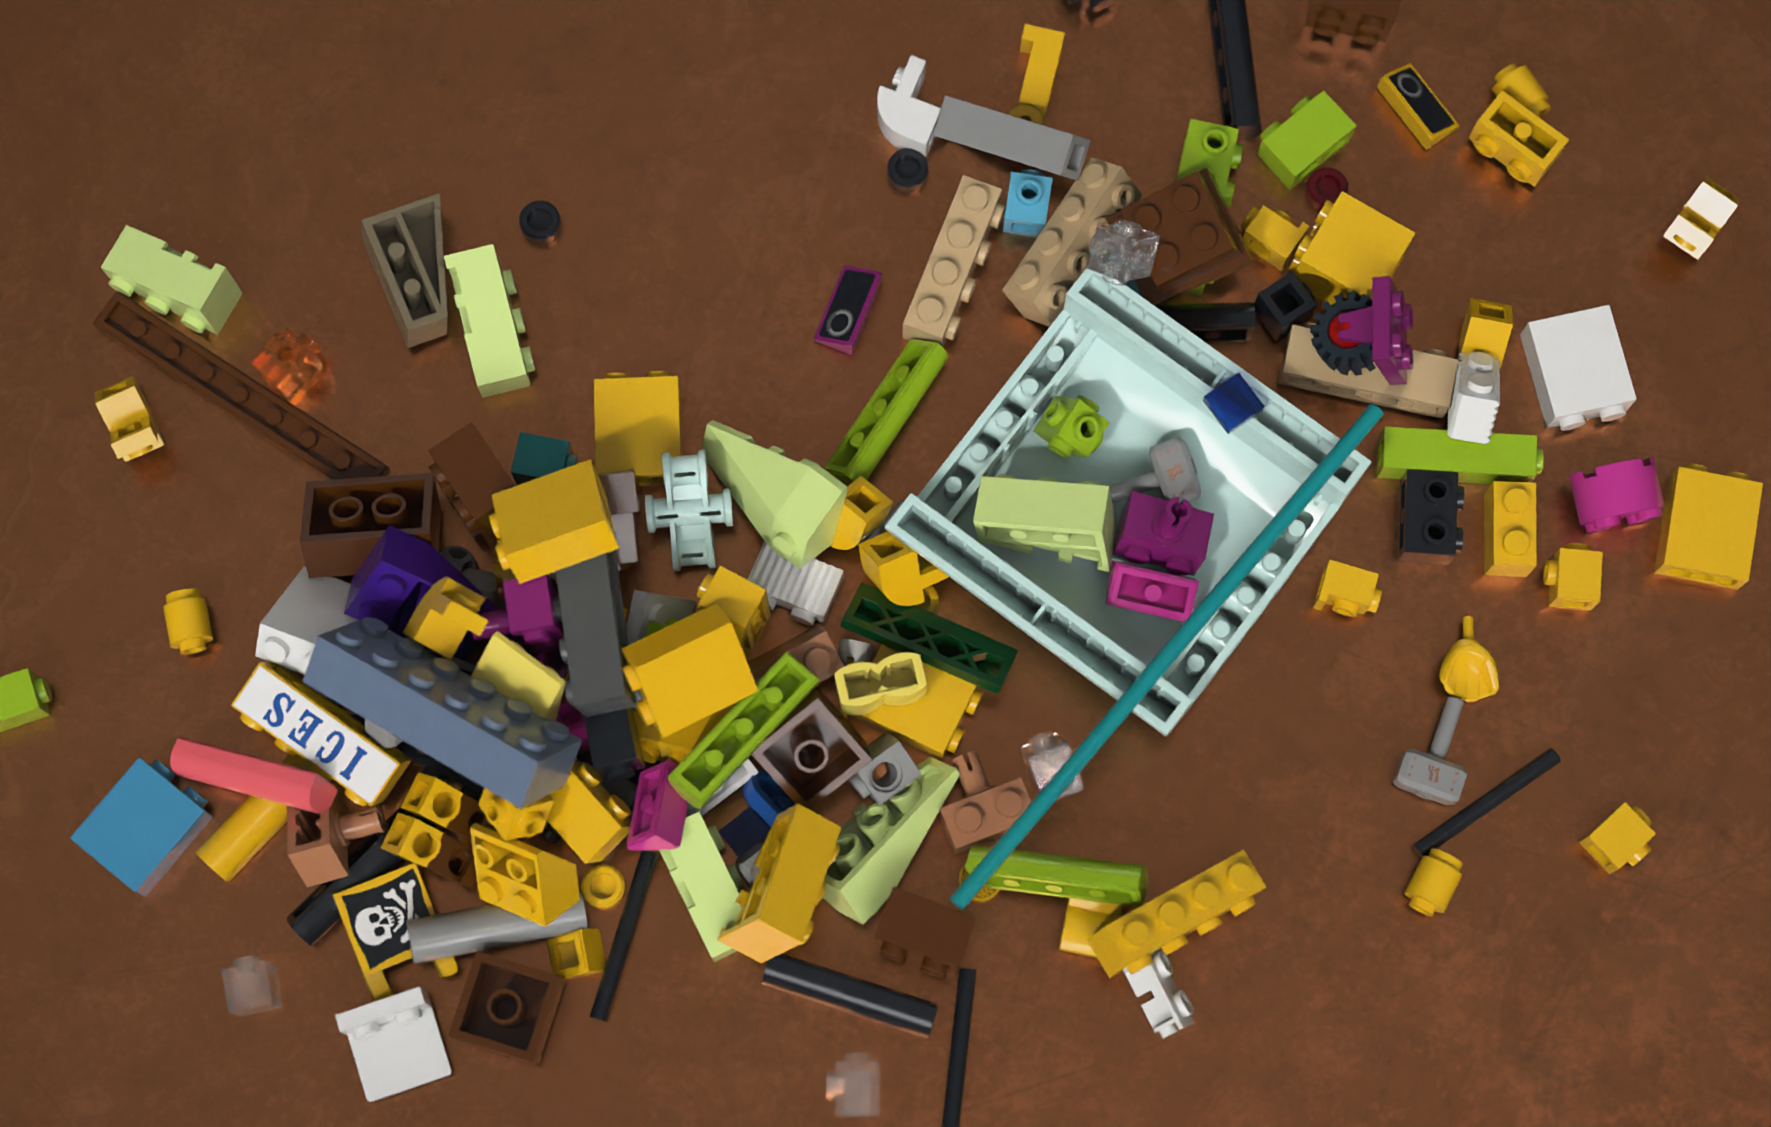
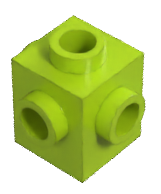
[1033,395,1110,459]

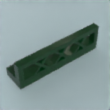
[840,582,1018,695]

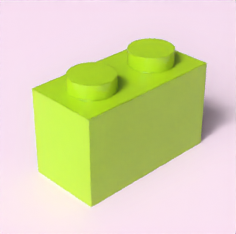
[1257,90,1357,190]

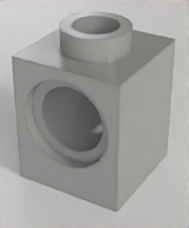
[849,732,922,805]

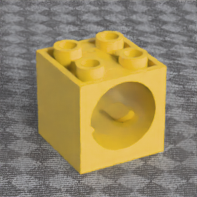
[1289,191,1415,305]

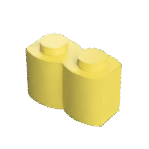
[834,652,927,715]

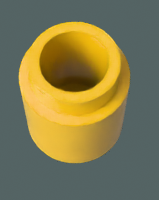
[1492,63,1551,118]
[163,588,213,654]
[1404,848,1463,917]

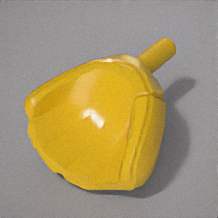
[1439,616,1500,702]

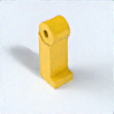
[1009,24,1065,125]

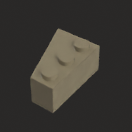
[361,193,448,348]

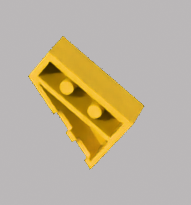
[697,566,771,661]
[717,804,842,963]

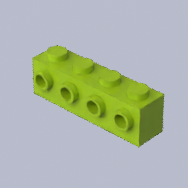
[1176,118,1244,296]

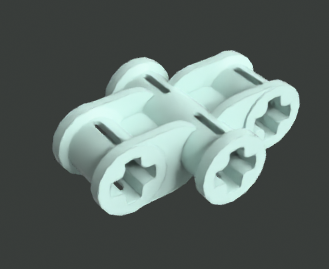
[645,449,733,571]

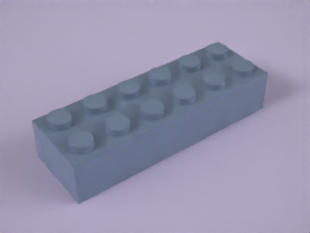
[302,617,582,809]

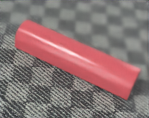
[170,737,338,814]

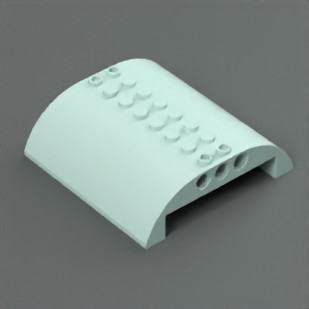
[885,261,1372,736]

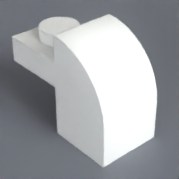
[877,55,941,158]

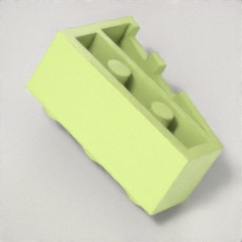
[101,225,243,335]
[444,244,536,398]
[973,474,1117,572]
[659,812,745,962]

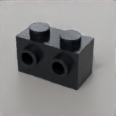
[1398,469,1465,565]

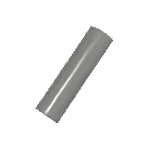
[406,887,587,964]

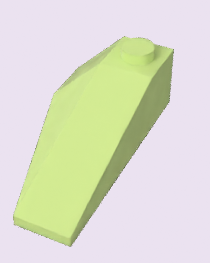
[701,420,848,569]
[823,757,960,925]

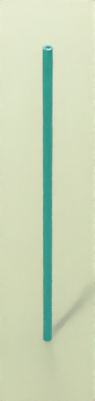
[949,403,1384,910]

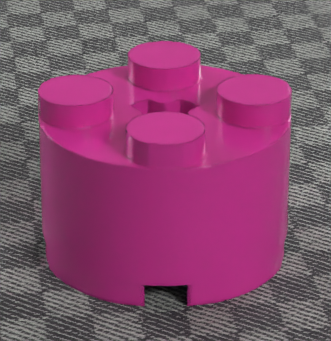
[1569,457,1665,534]

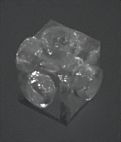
[1088,219,1160,285]

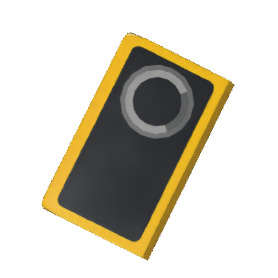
[1377,63,1460,150]

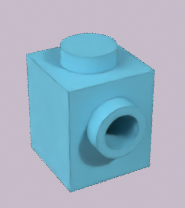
[1003,169,1053,237]

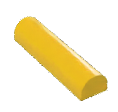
[195,754,311,883]

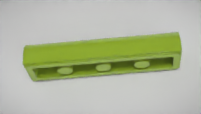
[824,338,949,486]
[668,651,820,809]
[966,844,1147,907]

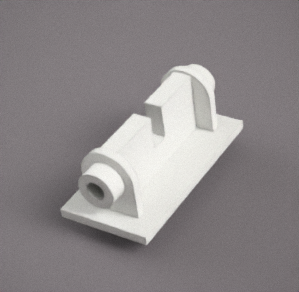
[1124,950,1195,1039]

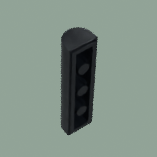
[1208,0,1262,140]
[1155,302,1256,343]
[287,807,437,947]
[761,953,939,1039]

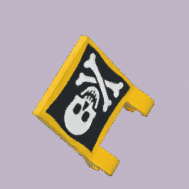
[333,863,458,1002]

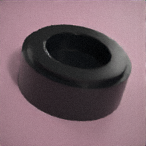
[887,148,928,192]
[519,200,562,244]

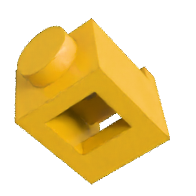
[1240,205,1310,272]
[1313,559,1383,617]

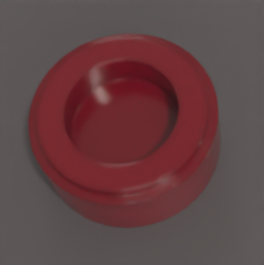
[1305,167,1349,210]

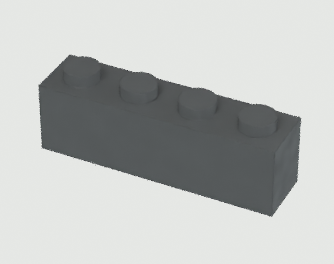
[551,550,637,717]

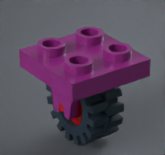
[1310,276,1414,385]

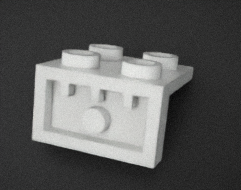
[335,987,452,1102]

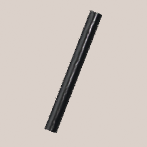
[1412,748,1561,858]
[589,850,658,1022]
[942,968,977,1127]

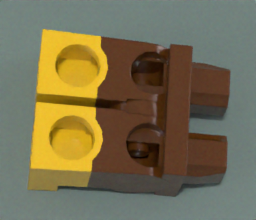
[380,772,498,888]

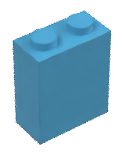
[70,757,213,897]

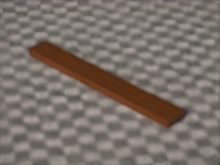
[92,291,391,480]

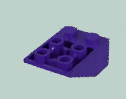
[344,525,500,660]

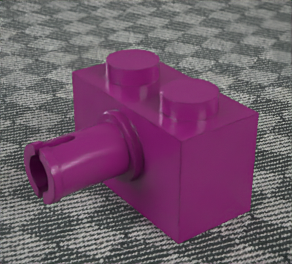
[1113,491,1214,576]
[472,575,564,653]

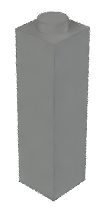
[933,95,1091,180]

